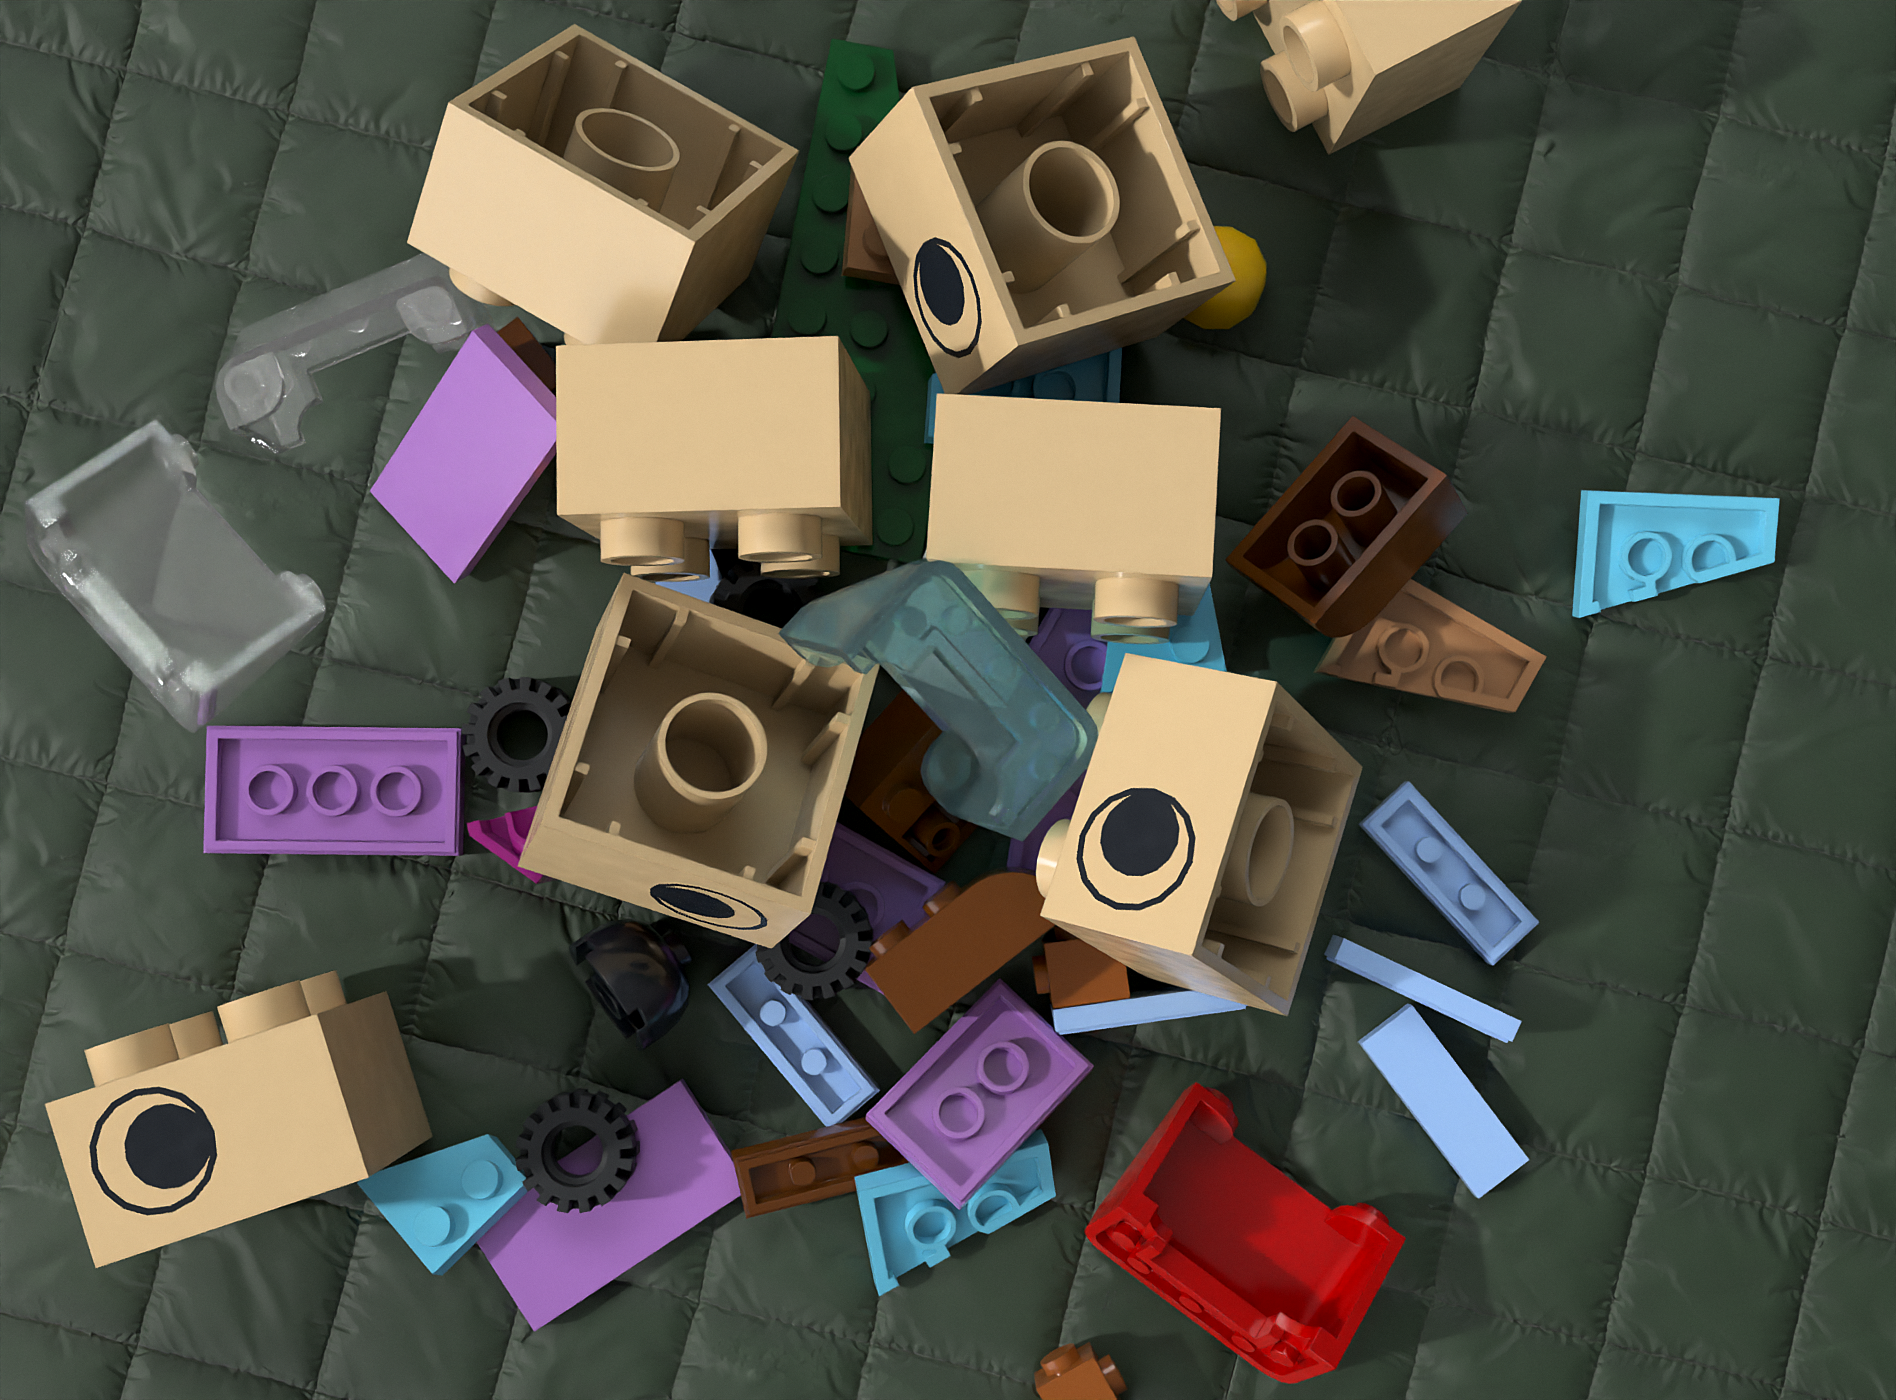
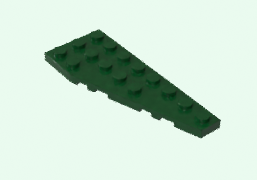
[772,38,935,567]

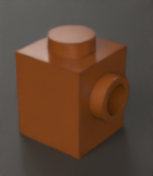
[1032,926,1130,1008]
[1034,1342,1128,1400]

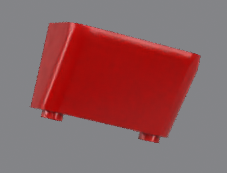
[1085,1082,1406,1384]

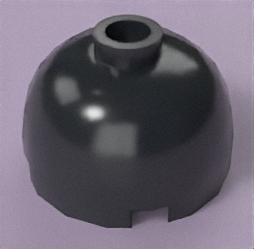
[569,918,692,1051]

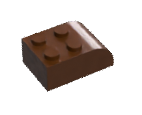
[1225,416,1468,638]
[865,867,1056,1034]

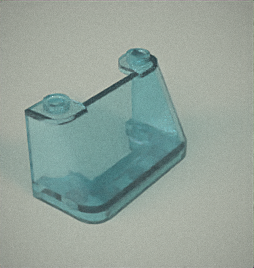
[778,558,1099,842]

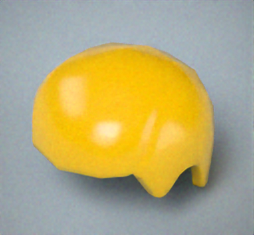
[1184,226,1267,329]

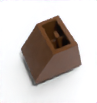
[844,681,1020,874]

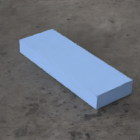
[1359,781,1539,965]
[1324,935,1522,1043]
[708,944,880,1127]
[1050,986,1248,1035]
[1358,1003,1529,1199]

